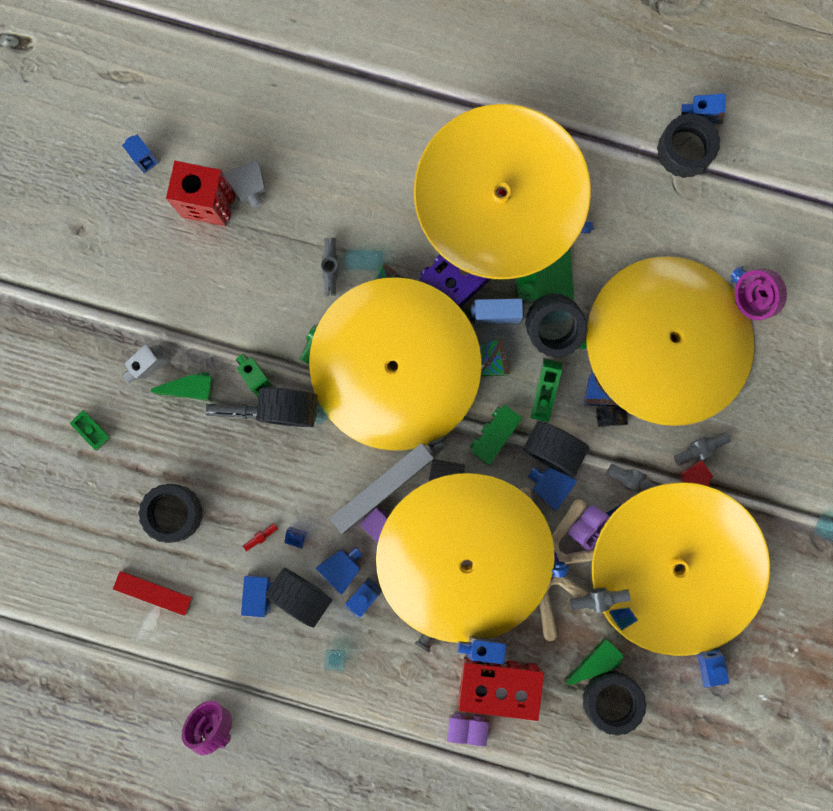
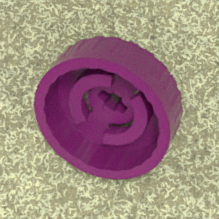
[735,269,787,320]
[182,701,232,755]

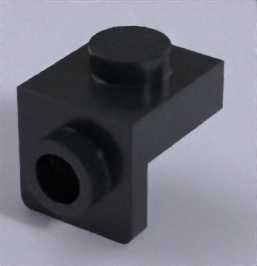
[596,406,628,427]

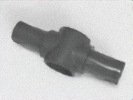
[321,238,339,296]
[674,432,731,466]
[607,464,659,493]
[570,588,631,612]

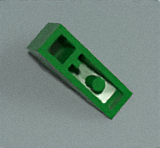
[530,358,562,422]
[151,372,214,401]
[565,638,624,686]

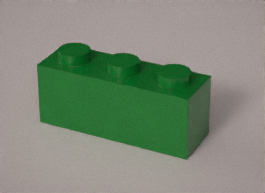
[470,405,523,466]

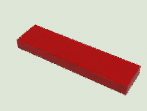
[113,571,193,616]

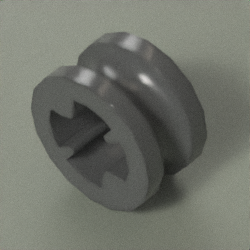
[429,437,448,452]

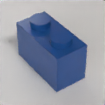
[122,134,159,173]
[241,575,273,617]

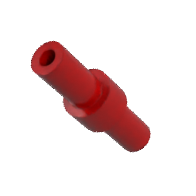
[242,523,278,552]

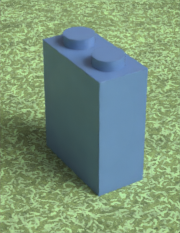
[470,299,523,325]

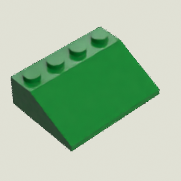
[515,248,574,304]

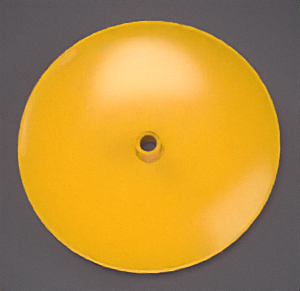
[414,104,591,279]
[586,256,754,426]
[309,278,481,450]
[376,473,554,643]
[591,482,770,656]

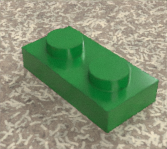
[69,410,111,451]

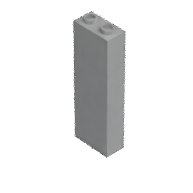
[329,444,434,534]

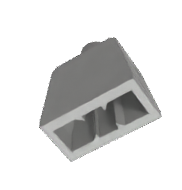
[224,159,266,209]
[122,344,170,383]

